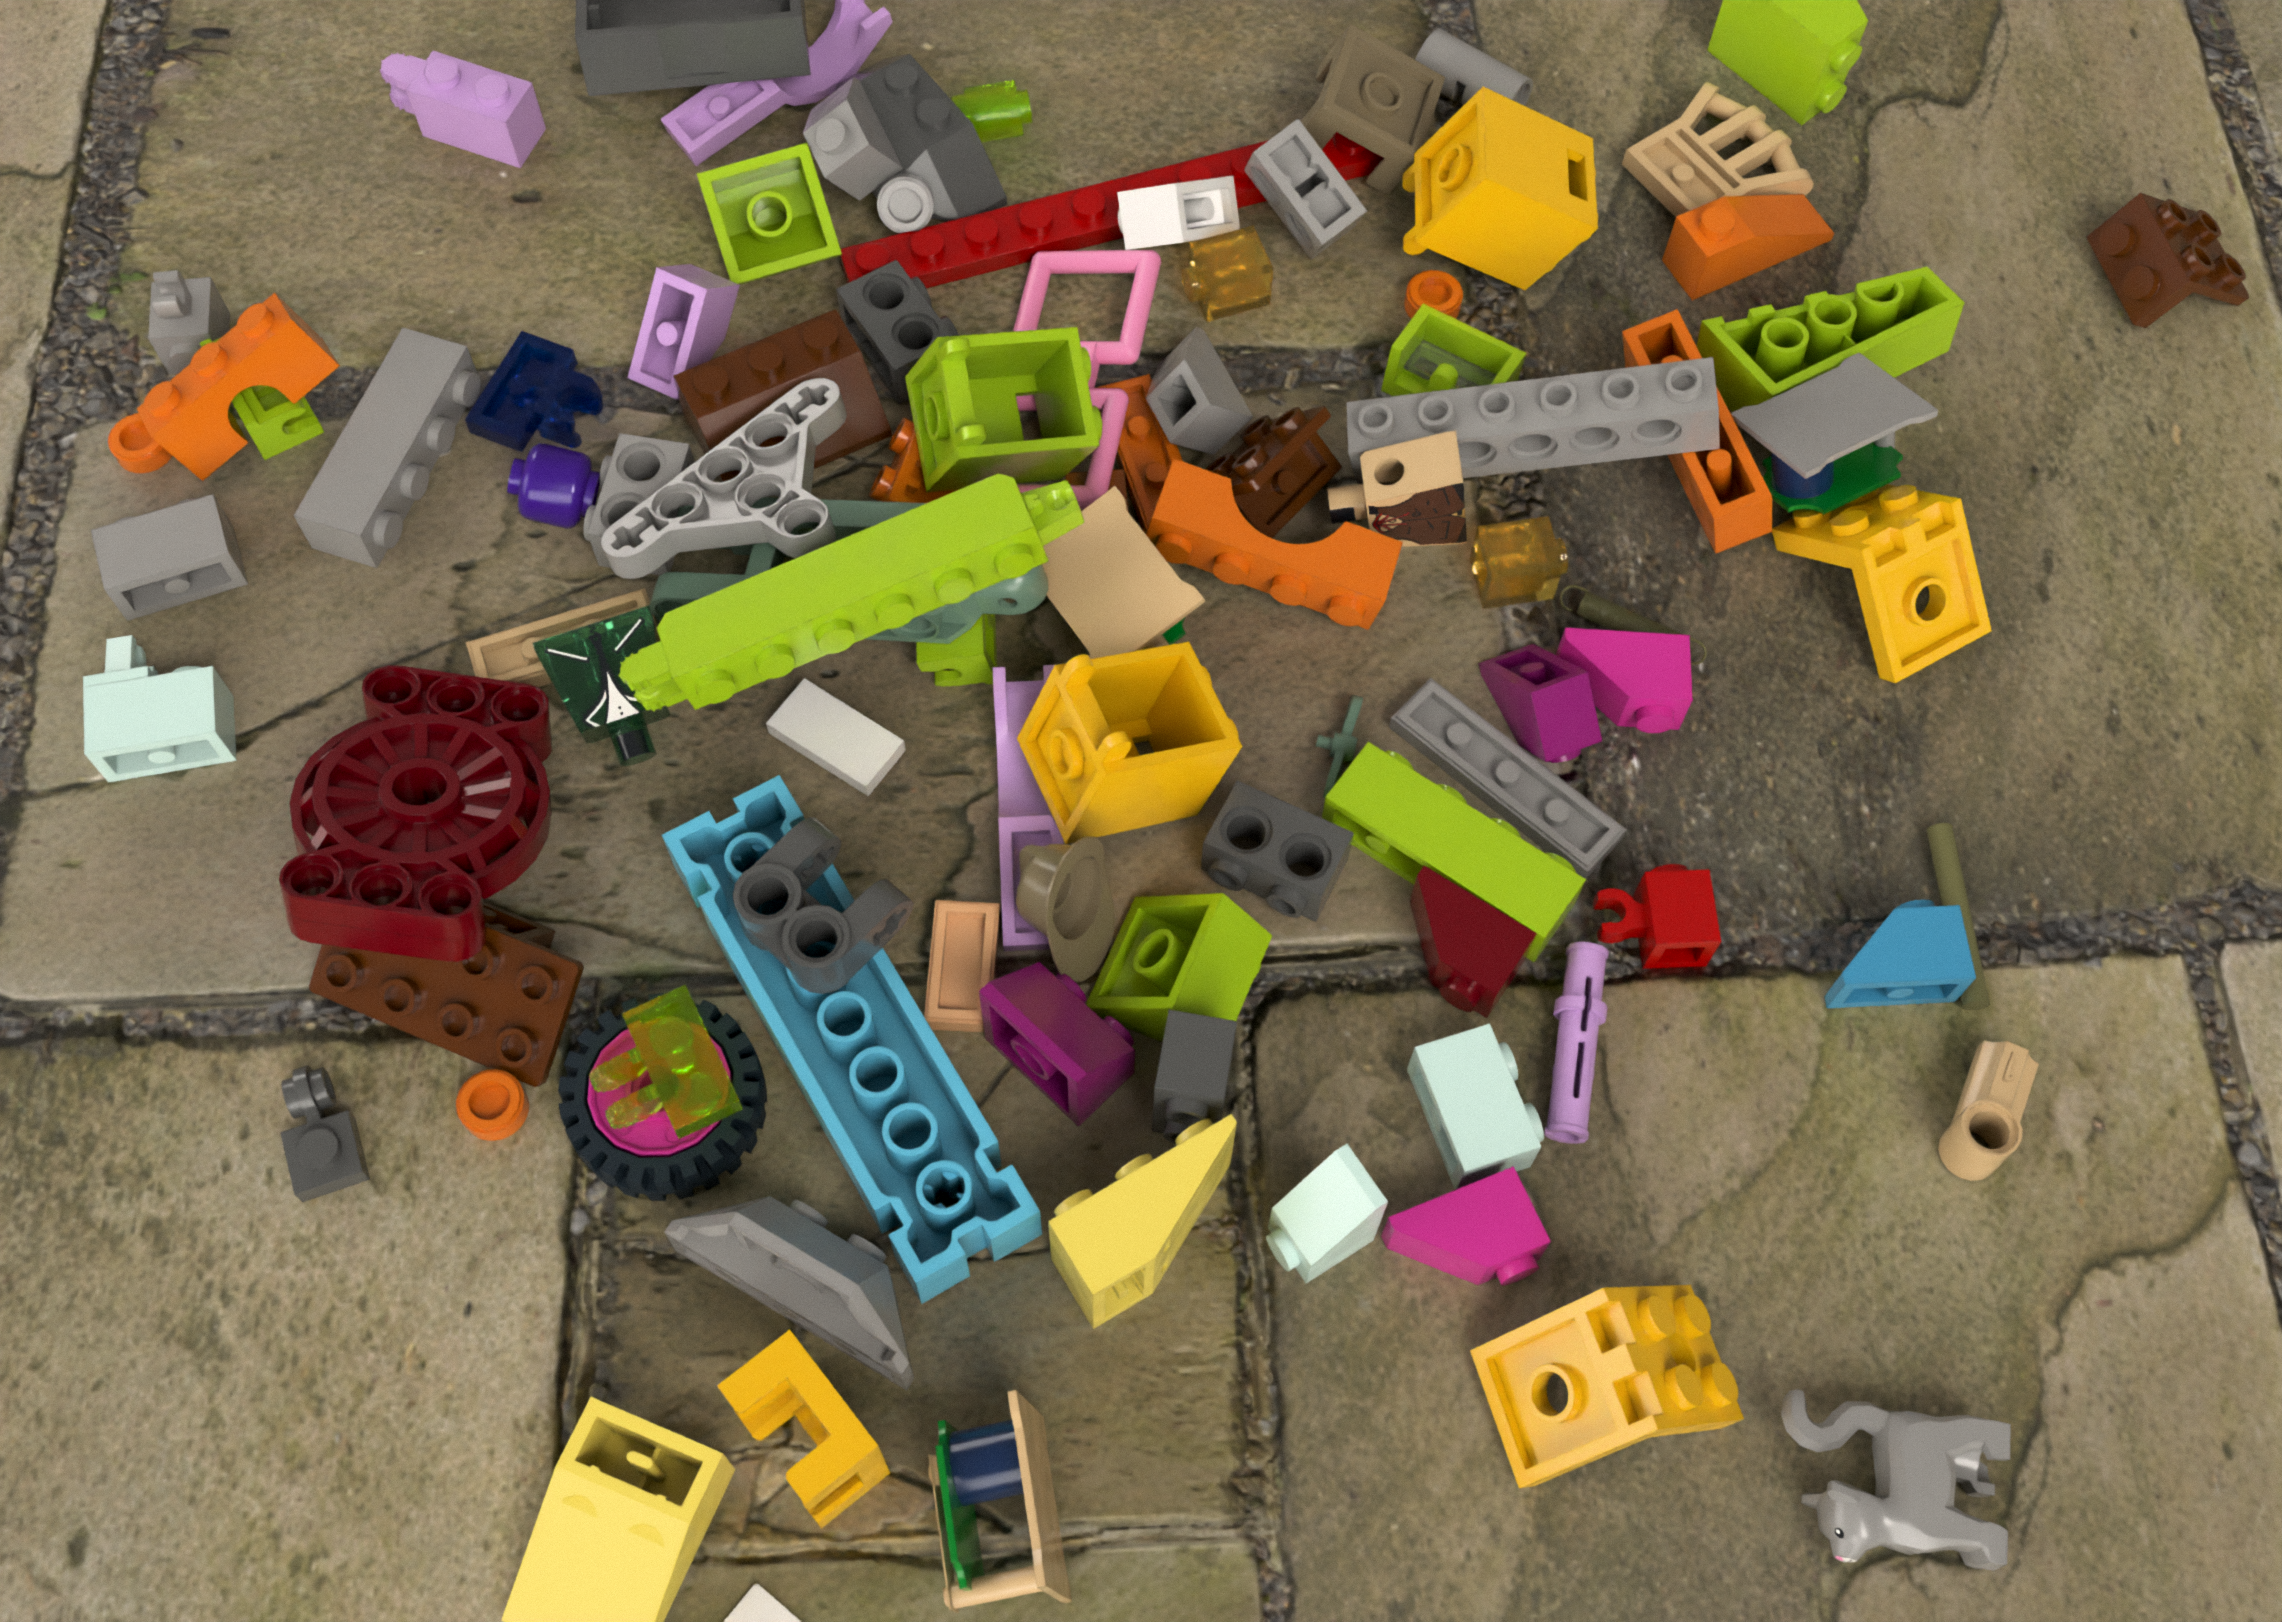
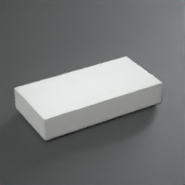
[766,678,906,796]

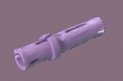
[1544,942,1609,1144]

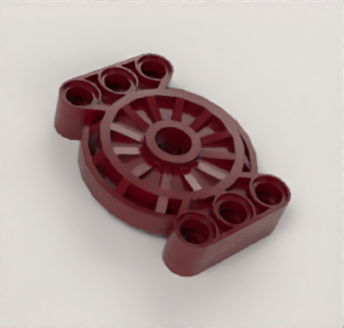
[279,665,552,962]

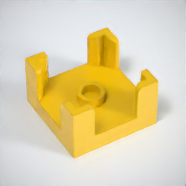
[717,1329,890,1529]

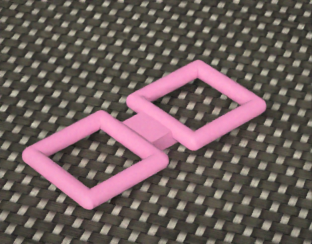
[1013,250,1161,509]

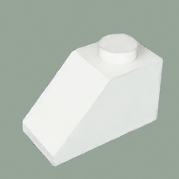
[1117,176,1241,250]

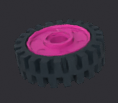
[558,993,767,1201]

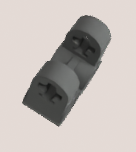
[733,817,914,994]

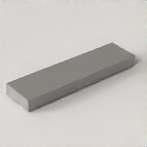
[1389,678,1627,879]

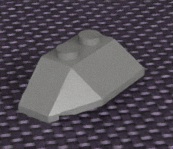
[664,1196,914,1391]

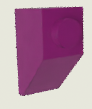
[1478,644,1602,763]

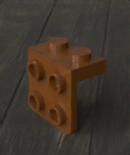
[2086,193,2249,328]

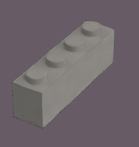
[294,328,481,568]

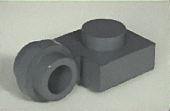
[280,1065,370,1202]

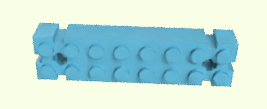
[662,775,1042,1304]

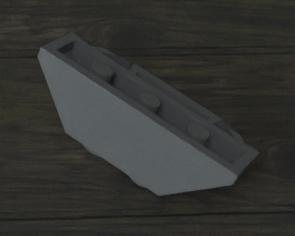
[835,54,1007,222]

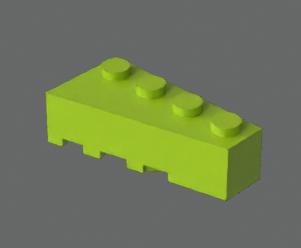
[1697,266,1965,412]

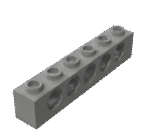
[1347,357,1720,484]

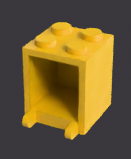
[1402,86,1598,290]
[1017,642,1243,844]

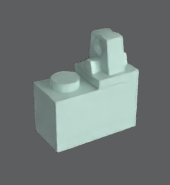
[83,635,237,782]

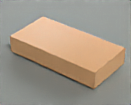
[924,900,1001,1033]

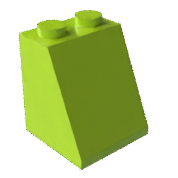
[1707,0,1869,126]

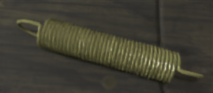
[1559,585,1707,665]

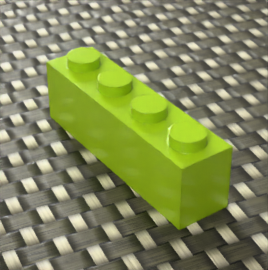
[1321,741,1586,962]

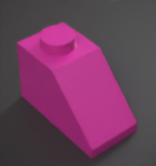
[1556,627,1693,733]
[1381,1166,1551,1286]

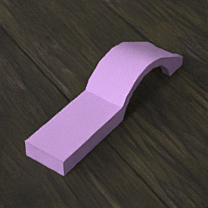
[661,0,893,166]
[993,665,1064,952]

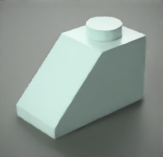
[1266,1144,1388,1284]

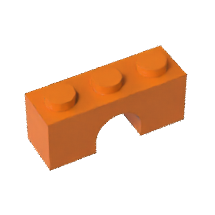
[137,293,340,481]

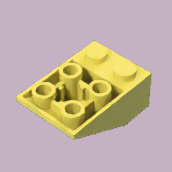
[1048,1114,1237,1329]
[501,1397,735,1622]

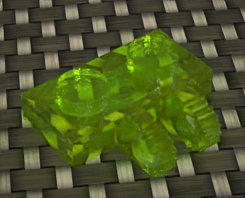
[589,985,743,1139]

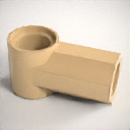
[1938,1040,2039,1181]

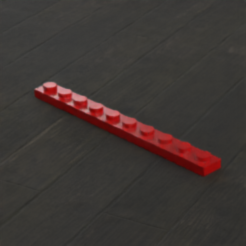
[840,132,1383,289]

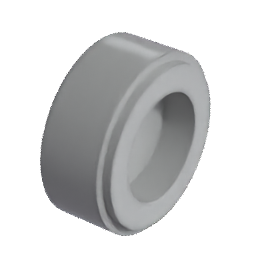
[877,174,934,233]

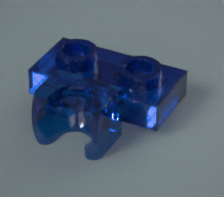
[465,331,603,452]

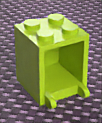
[905,327,1102,492]

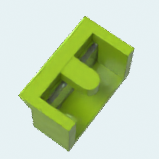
[1381,303,1526,396]

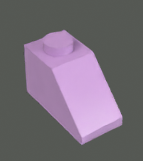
[627,264,740,400]

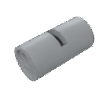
[1415,28,1533,106]

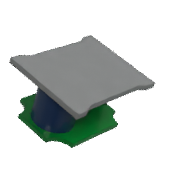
[1731,353,1938,515]

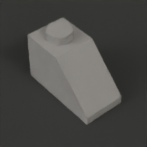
[803,77,903,201]

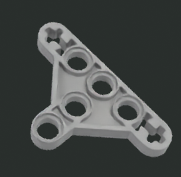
[601,378,847,579]

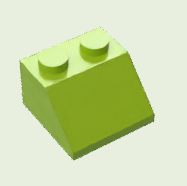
[697,143,842,285]
[1086,893,1273,1042]

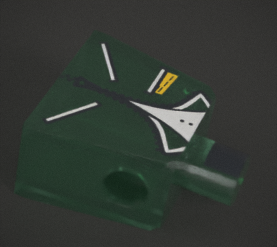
[532,605,670,766]

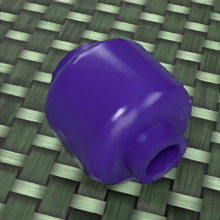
[507,443,600,529]

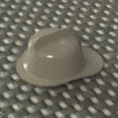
[1016,836,1115,982]

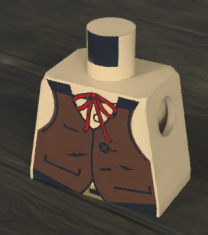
[1327,430,1467,547]

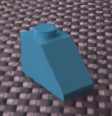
[1824,900,1976,1008]

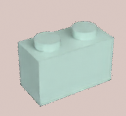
[1407,1024,1544,1190]

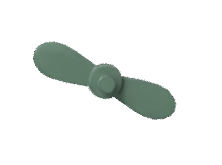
[1316,695,1363,798]

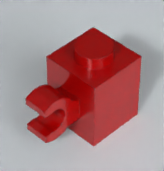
[1592,864,1721,969]

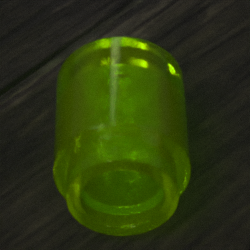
[951,79,1033,143]

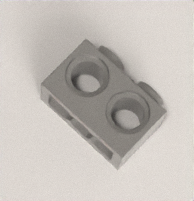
[1244,119,1367,260]
[583,433,694,575]

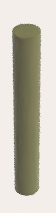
[1926,823,1990,1010]

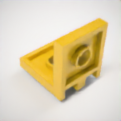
[1772,484,1992,683]
[1470,1285,1744,1488]

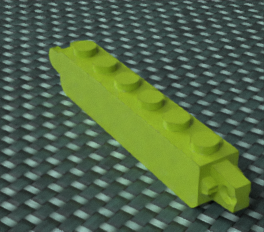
[618,473,1085,712]

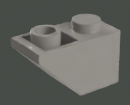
[1146,327,1253,455]

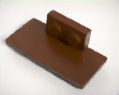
[309,901,584,1087]

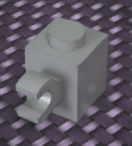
[148,270,230,374]

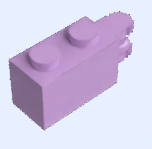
[380,51,546,168]

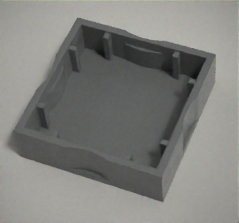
[575,0,811,96]

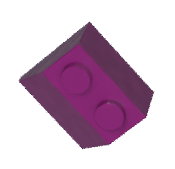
[979,962,1135,1127]

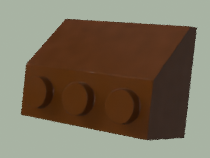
[673,309,892,482]

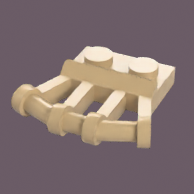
[1622,82,1814,217]

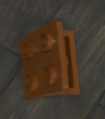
[1205,405,1342,538]

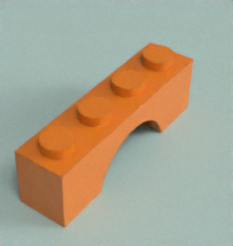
[1146,458,1403,630]

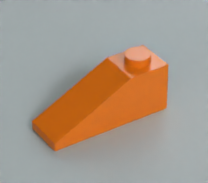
[1662,194,1834,301]

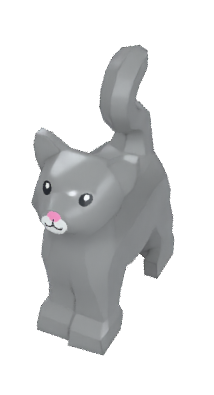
[1781,1389,2011,1571]

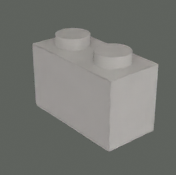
[91,494,248,621]

